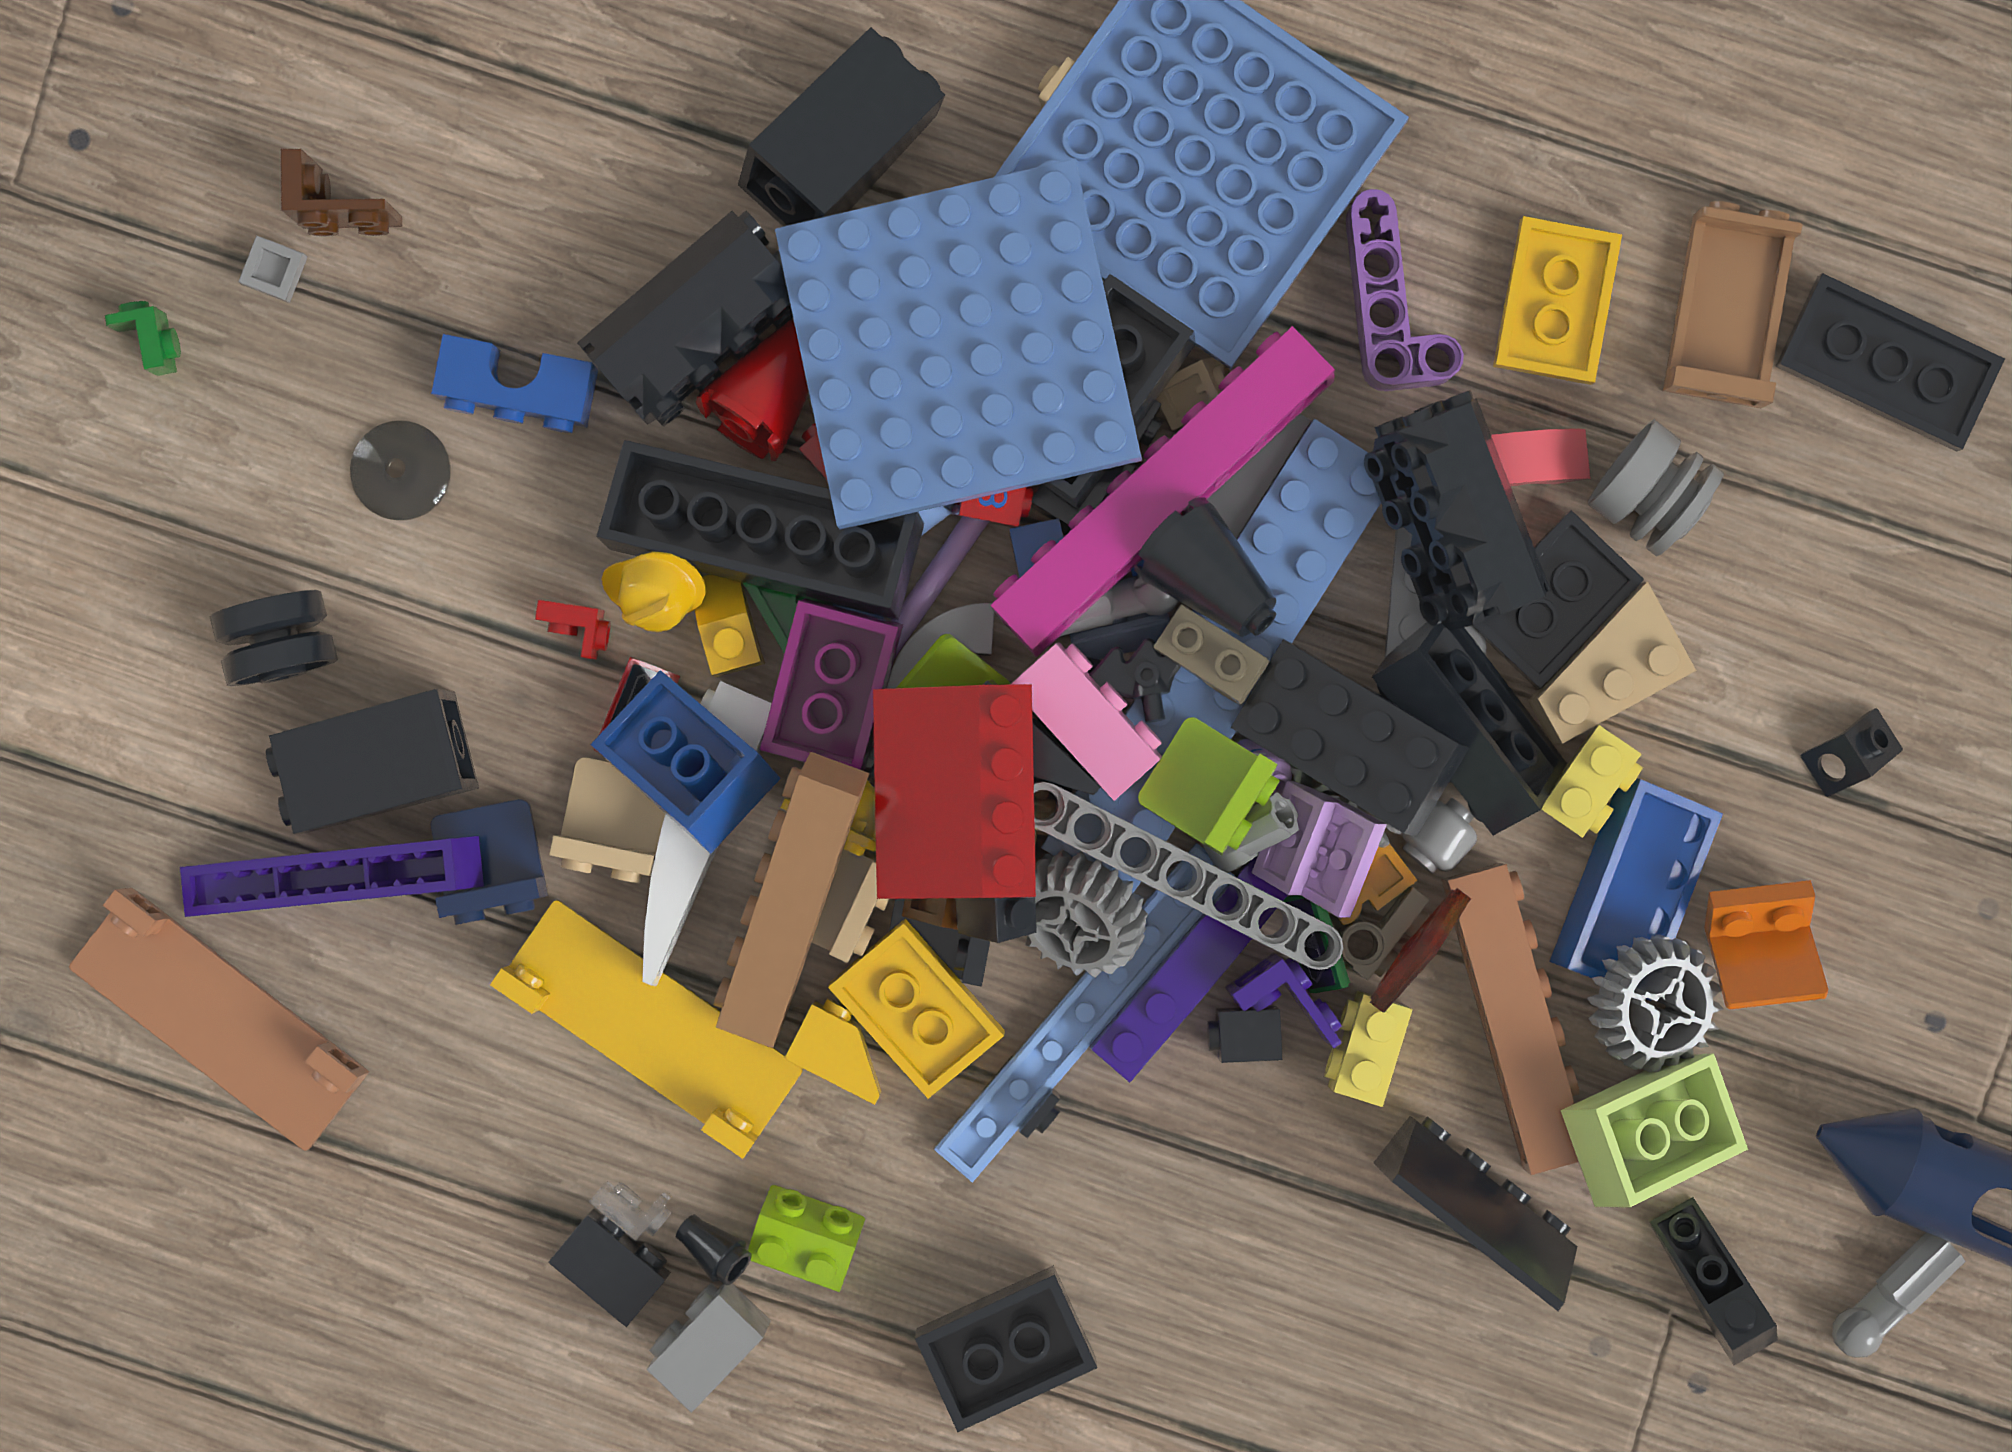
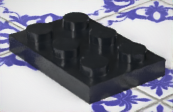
[1472,510,1644,689]

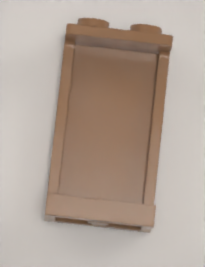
[1663,201,1803,409]

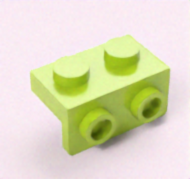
[748,1185,865,1292]

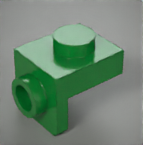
[105,301,181,376]

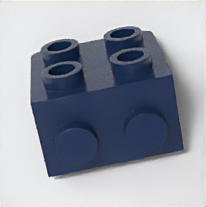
[430,799,548,925]

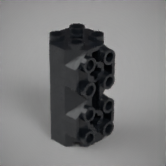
[577,211,793,426]
[1364,390,1550,631]

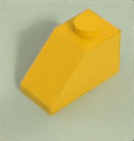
[695,575,765,677]
[784,998,881,1105]

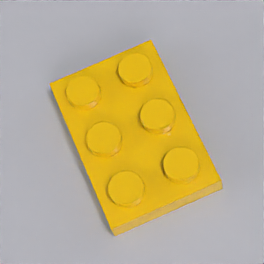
[1493,216,1622,385]
[828,919,1005,1099]

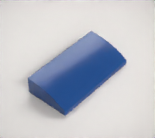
[1549,778,1723,1001]

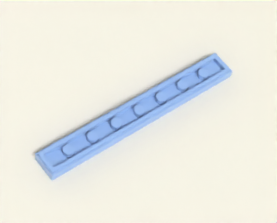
[934,843,1235,1183]

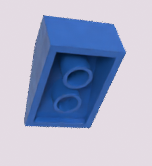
[590,670,781,854]

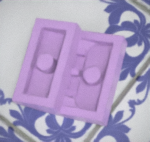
[1252,780,1387,917]

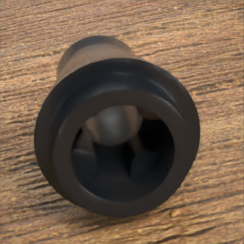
[676,1214,752,1286]

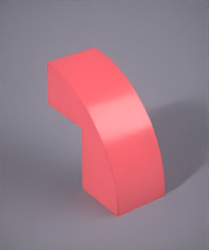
[1491,429,1591,487]

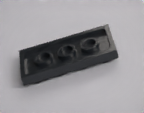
[1775,273,2005,452]

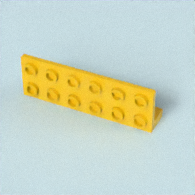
[490,900,803,1159]

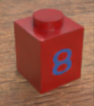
[952,487,1033,527]

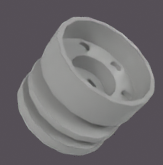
[1588,419,1724,557]

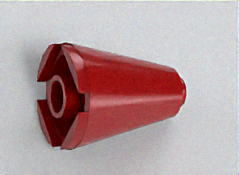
[696,320,809,462]

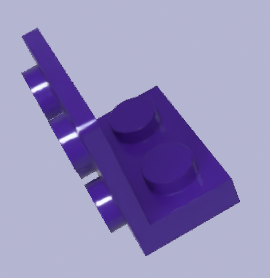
[1225,953,1342,1049]

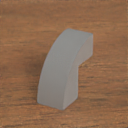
[887,603,994,689]

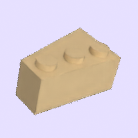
[1528,581,1697,744]

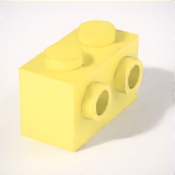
[1541,725,1643,838]
[1324,991,1413,1107]

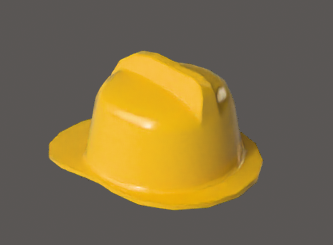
[601,551,706,632]

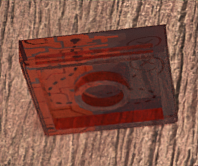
[1369,888,1471,1013]

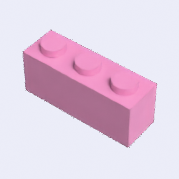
[1012,642,1162,801]

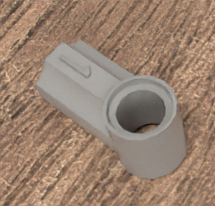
[1202,792,1299,873]

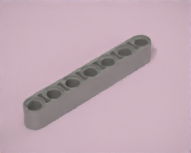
[1034,781,1343,970]

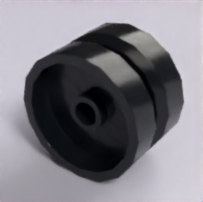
[210,590,338,687]

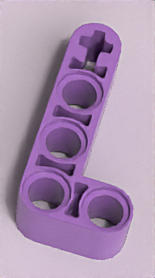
[1346,189,1464,391]

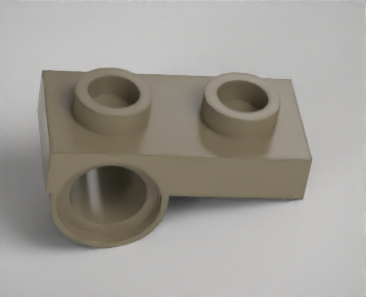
[1153,604,1269,705]
[1338,887,1429,980]

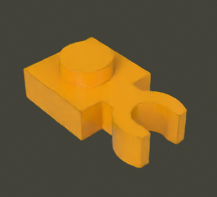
[1338,843,1418,925]

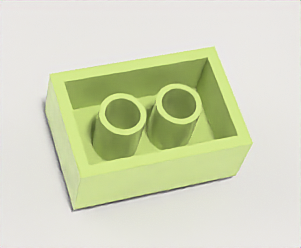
[1560,1053,1748,1207]

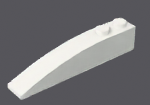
[642,681,772,986]

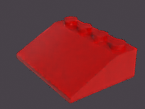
[873,684,1036,899]

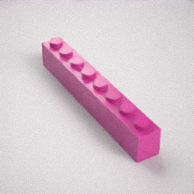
[990,326,1335,657]

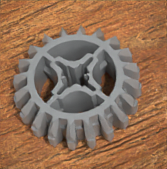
[1025,849,1148,978]
[1587,935,1724,1072]

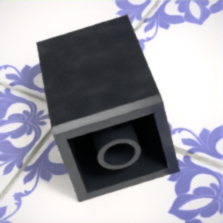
[738,27,945,227]
[266,689,479,834]

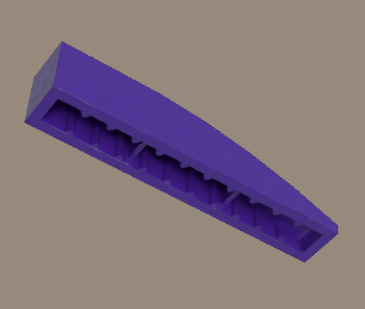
[180,836,484,917]
[1090,852,1288,1083]

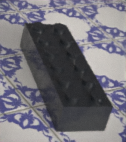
[596,440,924,620]

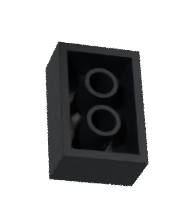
[915,1265,1098,1433]

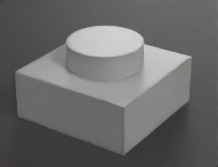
[238,235,308,303]

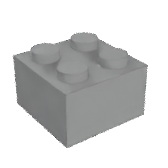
[647,1283,771,1413]

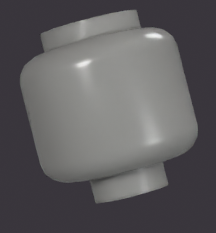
[1402,798,1477,874]

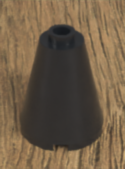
[1134,497,1276,637]

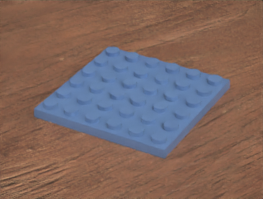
[994,0,1409,370]
[775,158,1142,529]

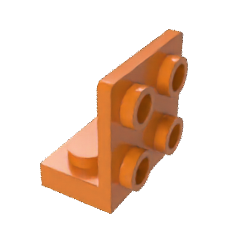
[1704,880,1829,1009]

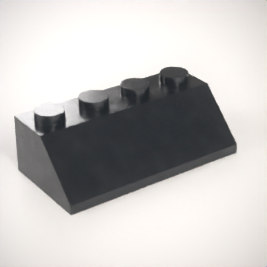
[1372,622,1567,836]

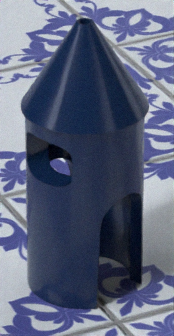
[1816,1108,2012,1267]

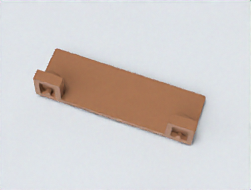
[69,887,370,1151]

